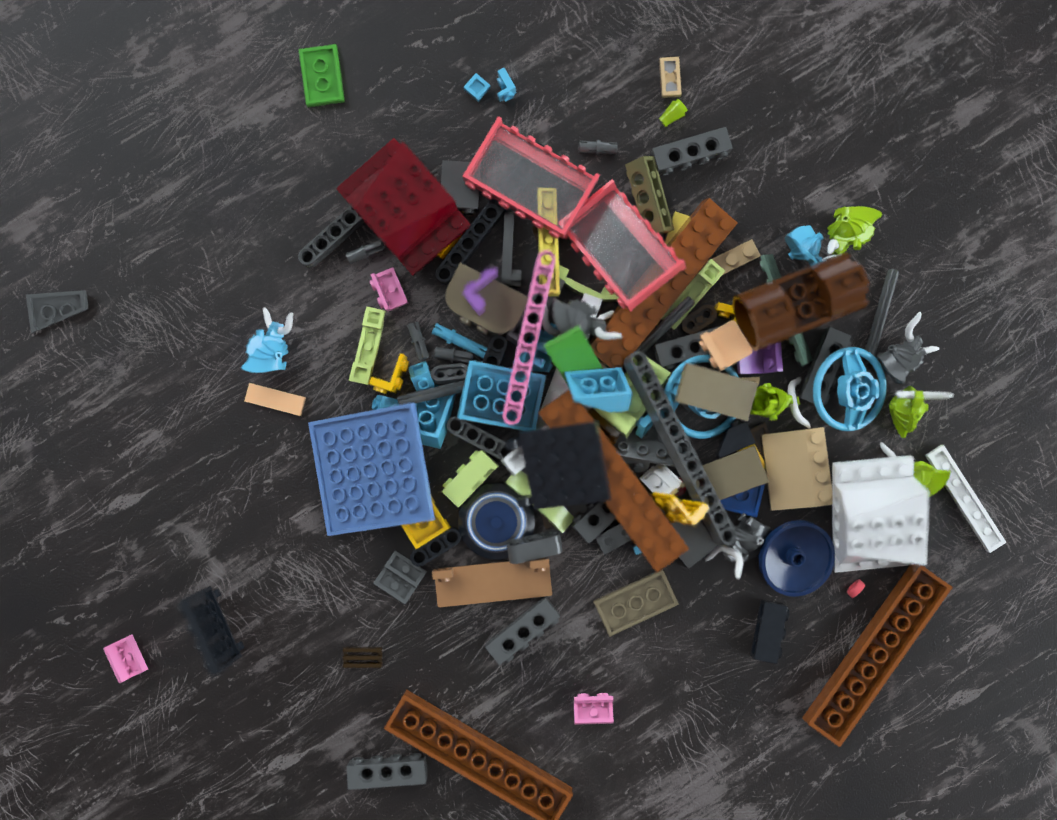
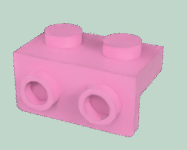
[370,267,408,312]
[103,635,148,683]
[574,693,614,724]

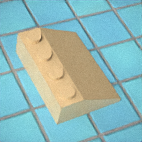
[761,427,832,511]

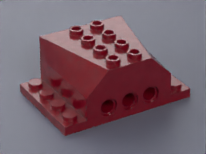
[336,138,471,276]

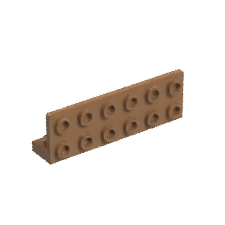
[432,557,552,607]

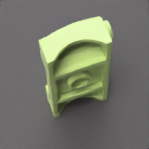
[593,357,671,438]

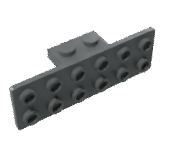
[613,426,691,472]

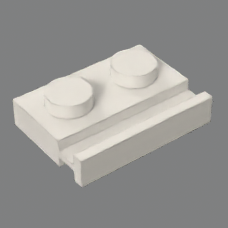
[639,464,685,495]

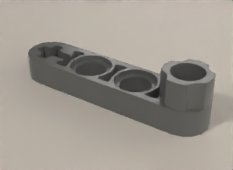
[502,212,521,287]

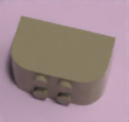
[446,263,529,337]

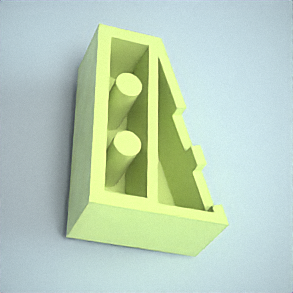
[442,450,499,507]

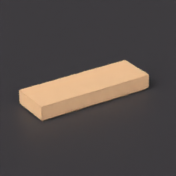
[245,383,306,416]

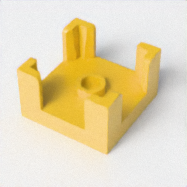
[401,496,451,549]

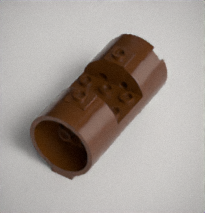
[732,252,869,351]

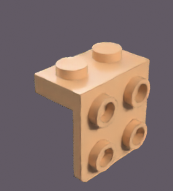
[699,320,752,372]

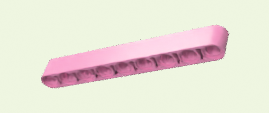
[503,250,555,425]

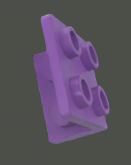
[463,268,498,316]
[737,341,783,374]

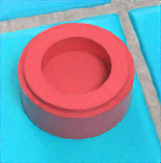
[846,579,865,598]

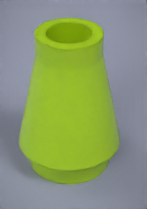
[658,99,688,127]

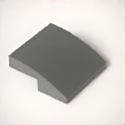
[373,550,427,605]

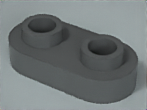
[431,363,468,385]

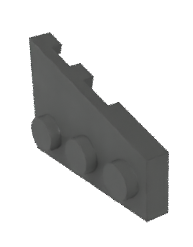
[26,290,89,333]

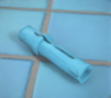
[431,323,488,359]

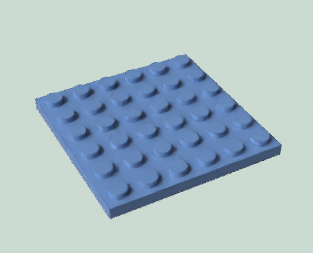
[308,403,435,536]

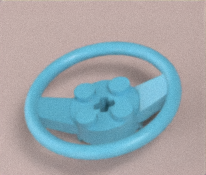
[813,347,887,431]
[665,355,739,439]

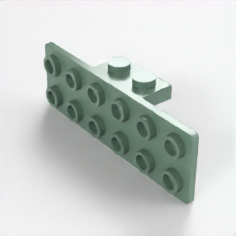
[760,254,813,365]

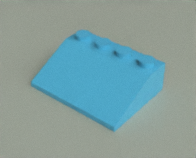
[457,360,546,431]

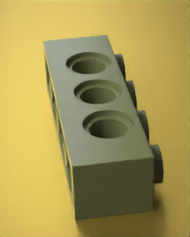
[625,156,674,235]

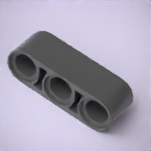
[506,530,563,564]

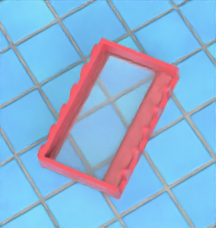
[463,116,600,239]
[558,179,686,312]

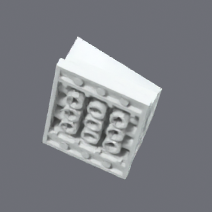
[832,455,929,573]

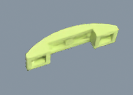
[661,259,725,330]
[559,265,618,302]
[349,306,385,385]
[505,471,574,533]

